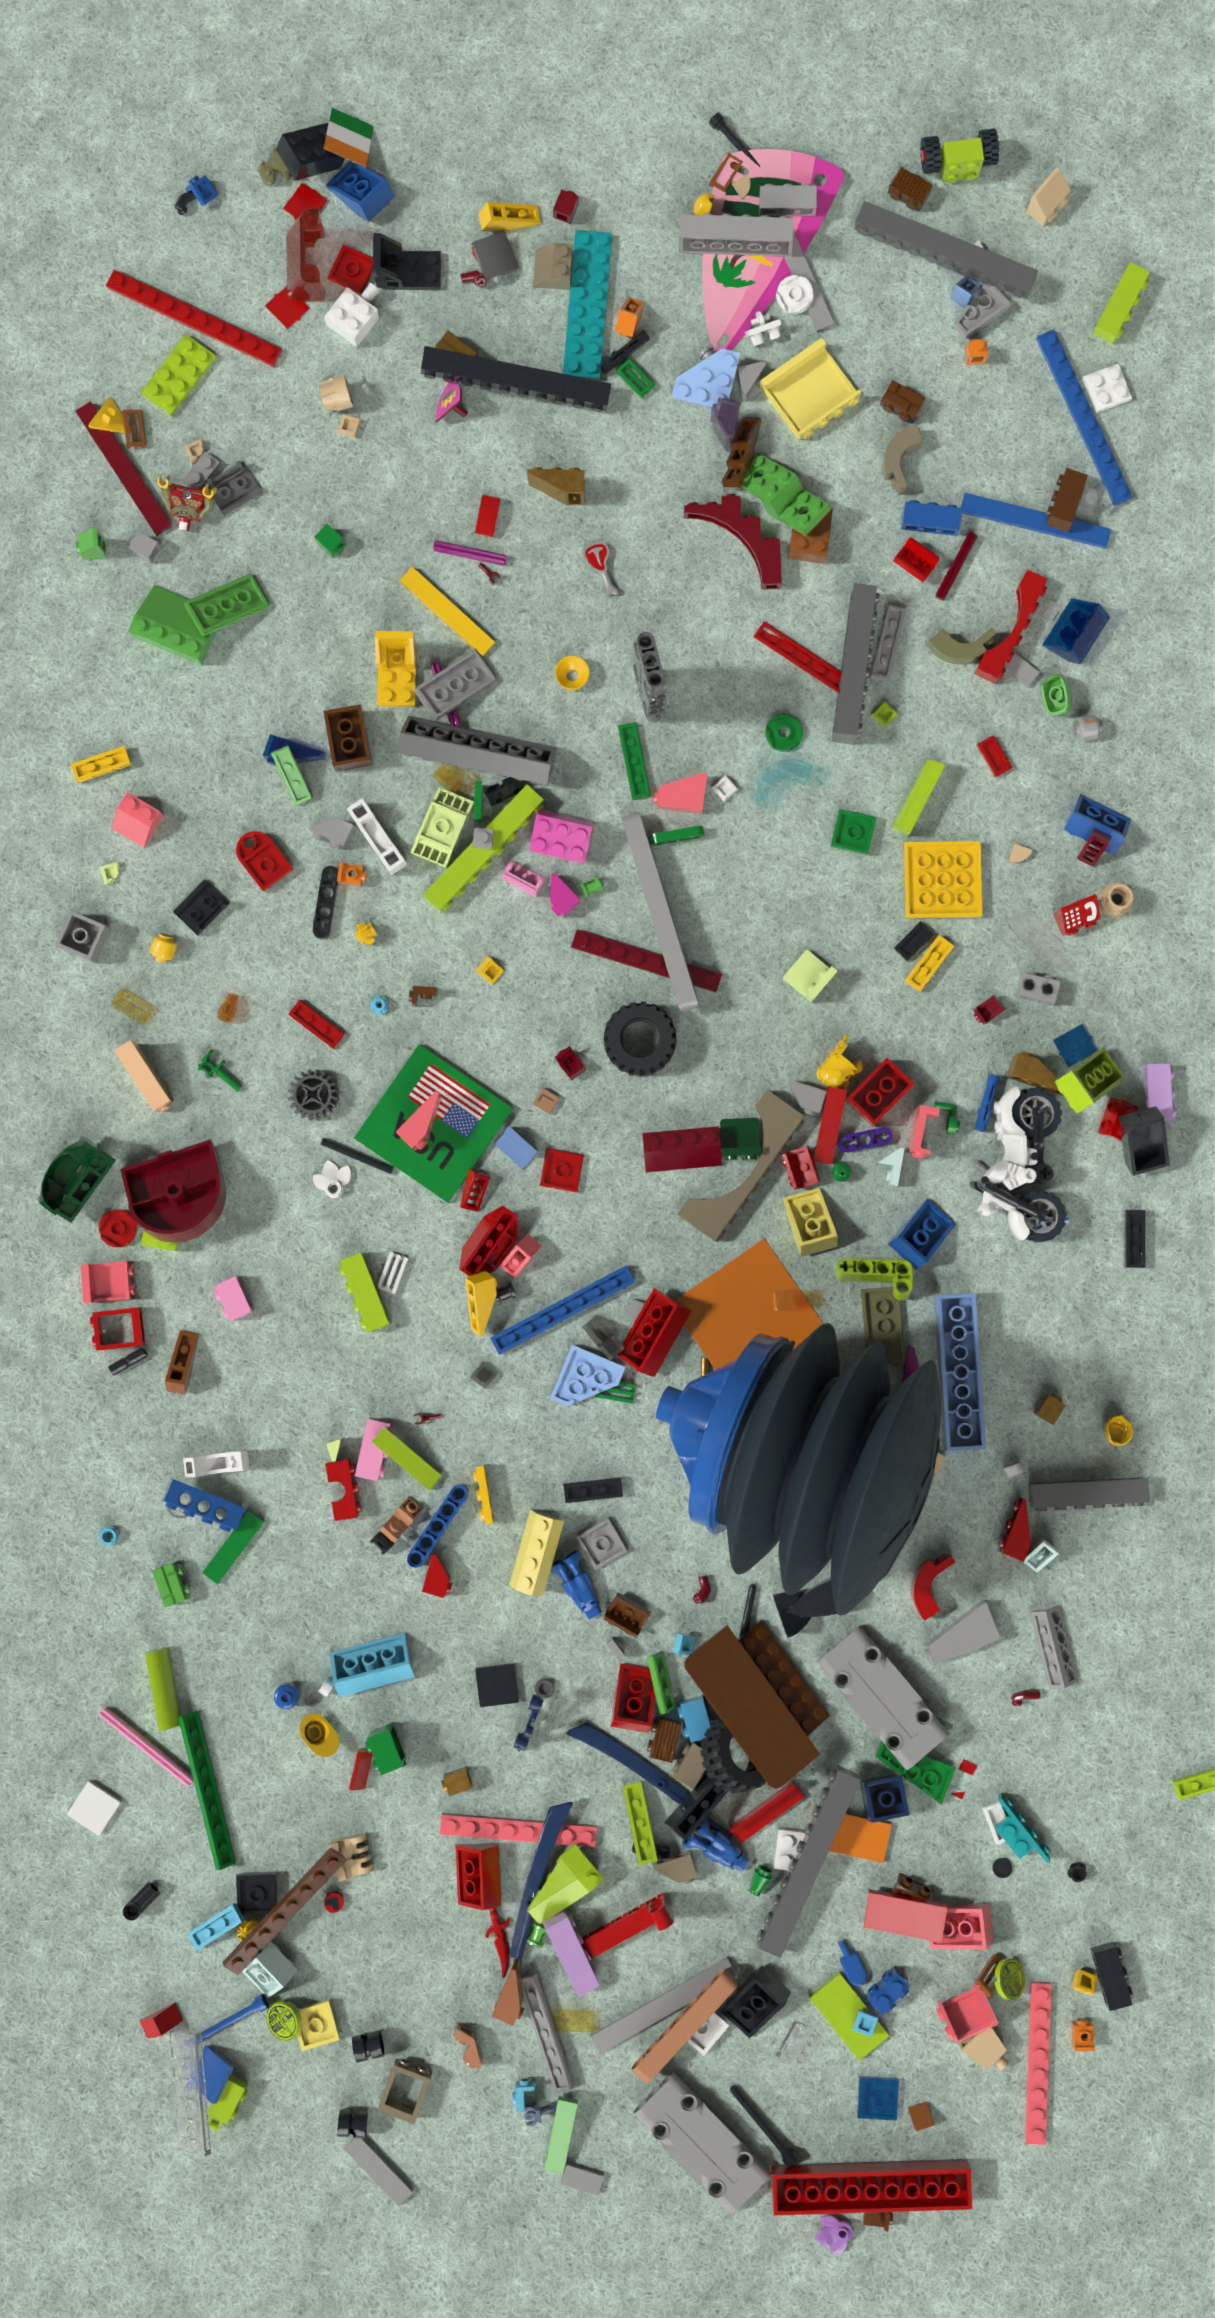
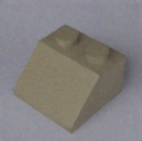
[533,243,573,290]

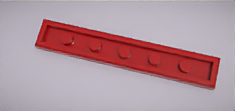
[753,622,842,693]

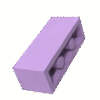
[1143,1063,1176,1122]

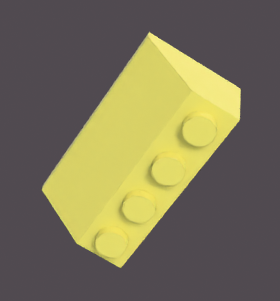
[509,1509,564,1596]

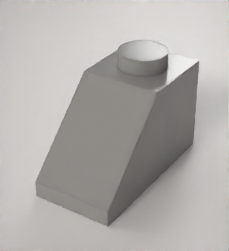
[788,1080,827,1116]

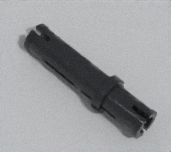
[599,330,650,374]

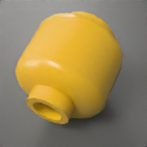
[150,933,177,963]

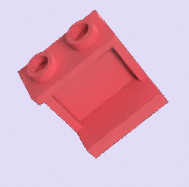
[907,1105,940,1159]
[81,1261,136,1303]
[936,1984,999,2044]

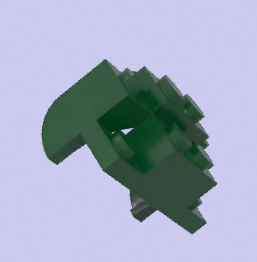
[38,1135,116,1223]

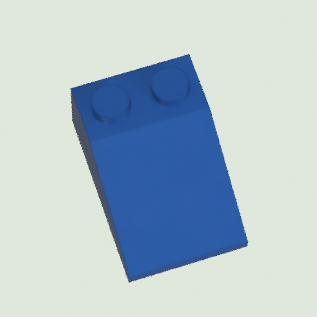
[326,161,395,222]
[888,1199,956,1270]

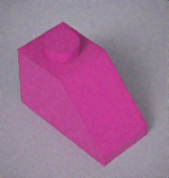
[550,872,580,918]

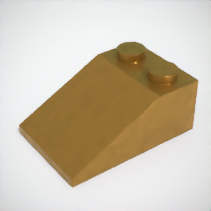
[1006,1051,1063,1096]

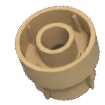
[319,374,353,412]
[1098,882,1135,917]

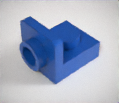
[185,175,218,206]

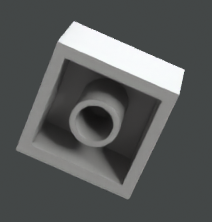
[55,910,110,964]

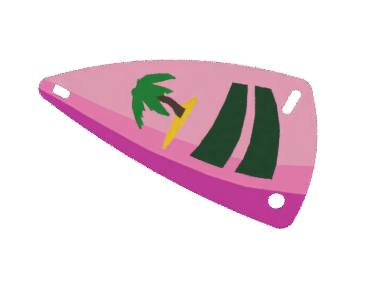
[702,149,844,351]

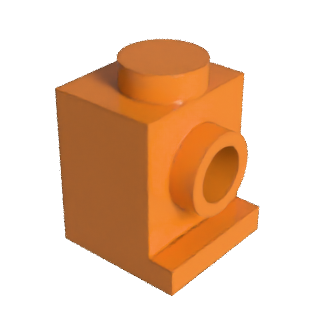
[964,339,988,365]
[337,862,367,887]
[1071,2018,1095,2051]

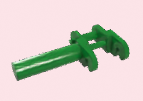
[197,1049,242,1092]

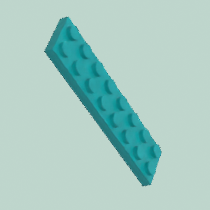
[563,230,613,381]

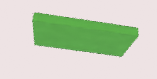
[184,573,270,637]

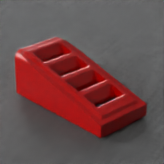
[460,1168,491,1212]

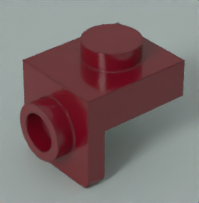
[973,994,1006,1025]
[555,1046,587,1081]

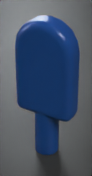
[838,1940,867,1986]

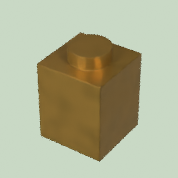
[1034,1393,1066,1425]
[441,1766,473,1796]

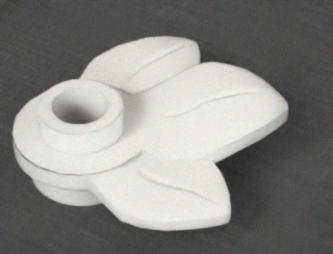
[313,1161,351,1198]

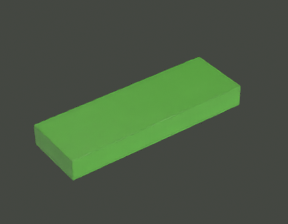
[271,745,313,806]
[647,1651,676,1714]

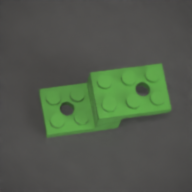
[741,453,831,536]

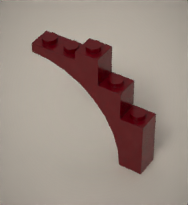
[683,494,782,590]

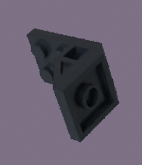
[373,233,441,290]

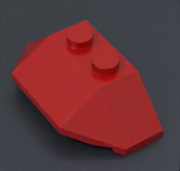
[459,1206,518,1276]

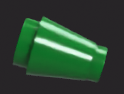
[749,1864,773,1896]

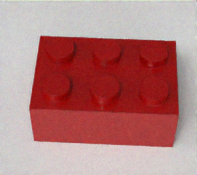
[845,1058,914,1127]

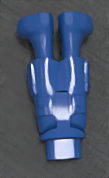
[550,1550,602,1619]
[682,1817,750,1872]

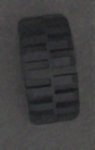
[604,1001,677,1077]
[700,1719,766,1793]

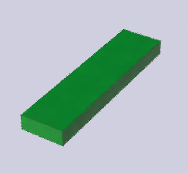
[618,722,651,800]
[202,1510,265,1584]

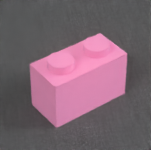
[214,1276,254,1321]

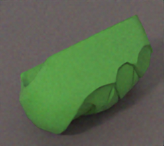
[1041,674,1072,716]

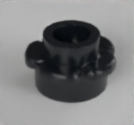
[1067,1863,1087,1882]

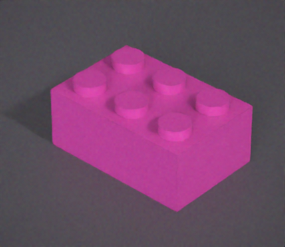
[529,809,595,864]

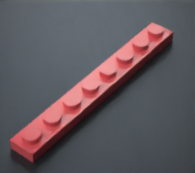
[440,1813,597,1847]
[1025,1981,1051,2145]

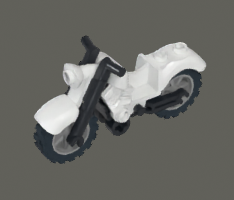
[970,1086,1067,1243]

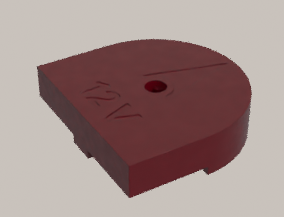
[120,1139,227,1243]

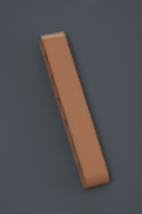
[631,1968,739,2084]

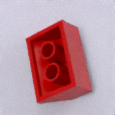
[455,1843,502,1910]

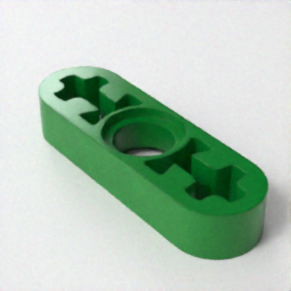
[649,826,705,846]

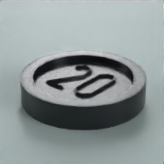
[992,1858,1012,1878]

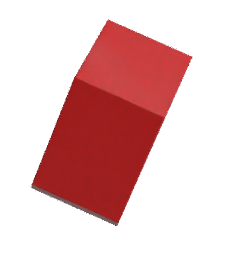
[139,2003,183,2039]

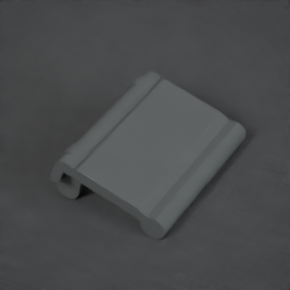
[204,461,262,516]

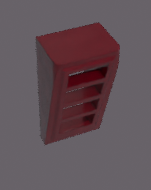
[1077,828,1111,867]

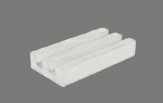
[377,1252,409,1294]

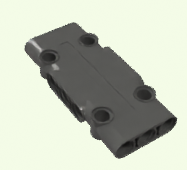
[633,632,667,723]

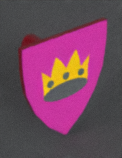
[435,381,468,422]

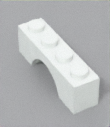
[347,798,407,876]

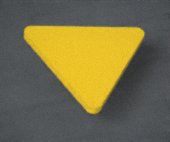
[89,398,131,433]

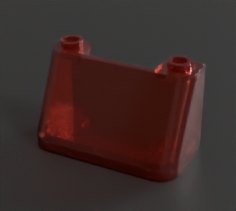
[286,208,325,302]

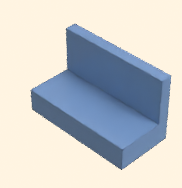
[495,1126,538,1170]

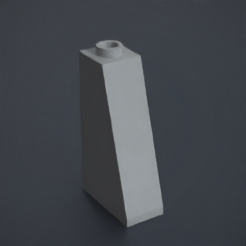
[925,1600,1001,1665]

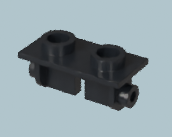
[484,777,524,807]

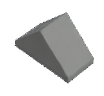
[736,362,766,401]

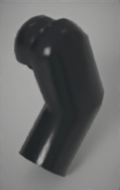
[175,190,197,215]

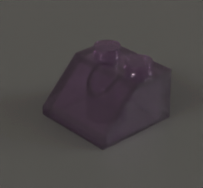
[710,397,741,453]

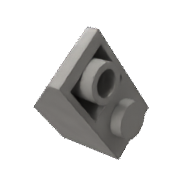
[309,817,355,849]

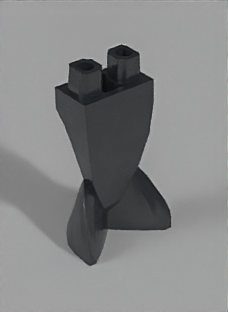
[773,1577,837,1638]

